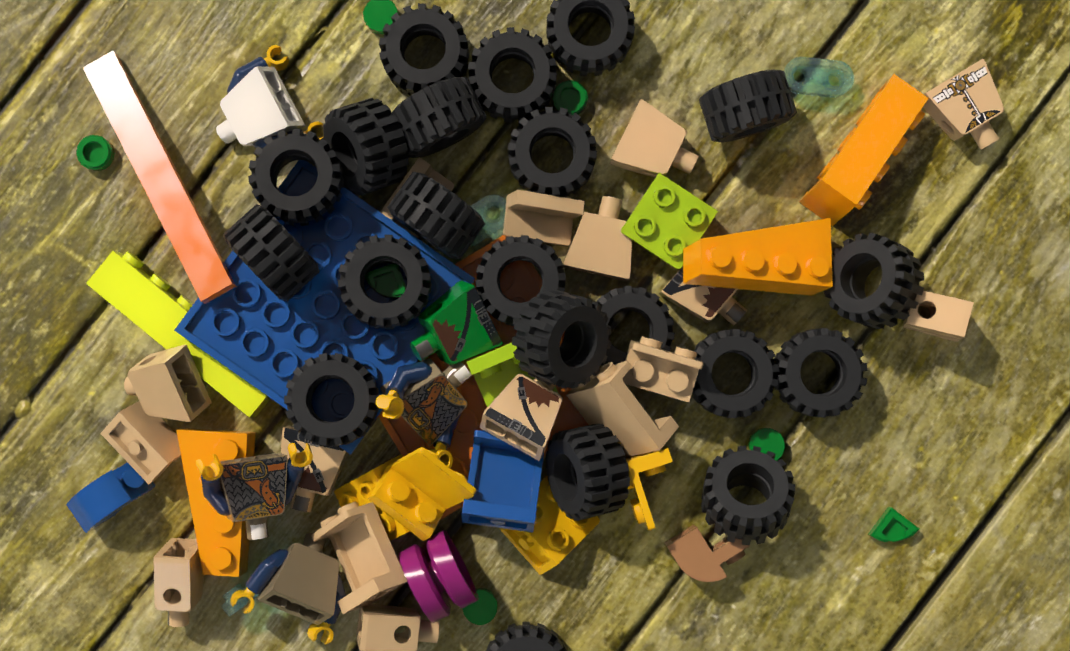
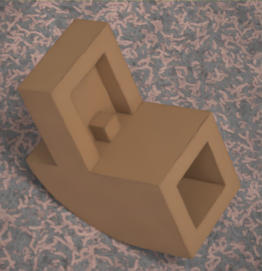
[664,524,750,582]

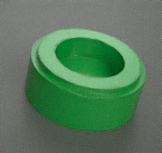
[363,0,399,34]
[553,80,588,115]
[76,135,115,171]
[748,428,785,461]
[462,588,498,625]

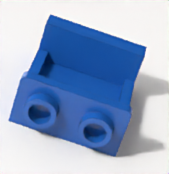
[462,430,545,533]

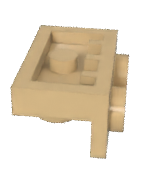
[623,336,704,402]

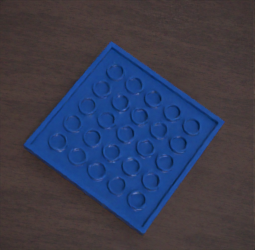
[174,160,475,454]

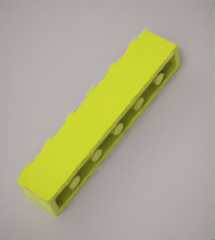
[86,251,271,418]

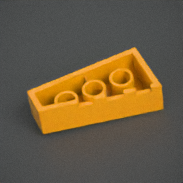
[799,74,929,226]
[683,218,833,296]
[176,428,256,577]

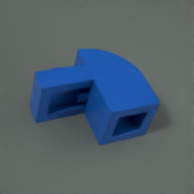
[66,462,156,533]

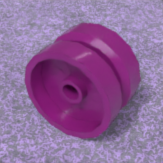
[398,530,479,623]

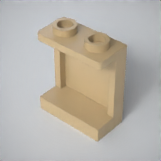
[566,361,679,458]
[311,502,407,614]

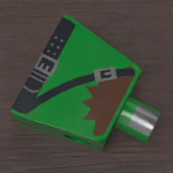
[410,280,503,365]

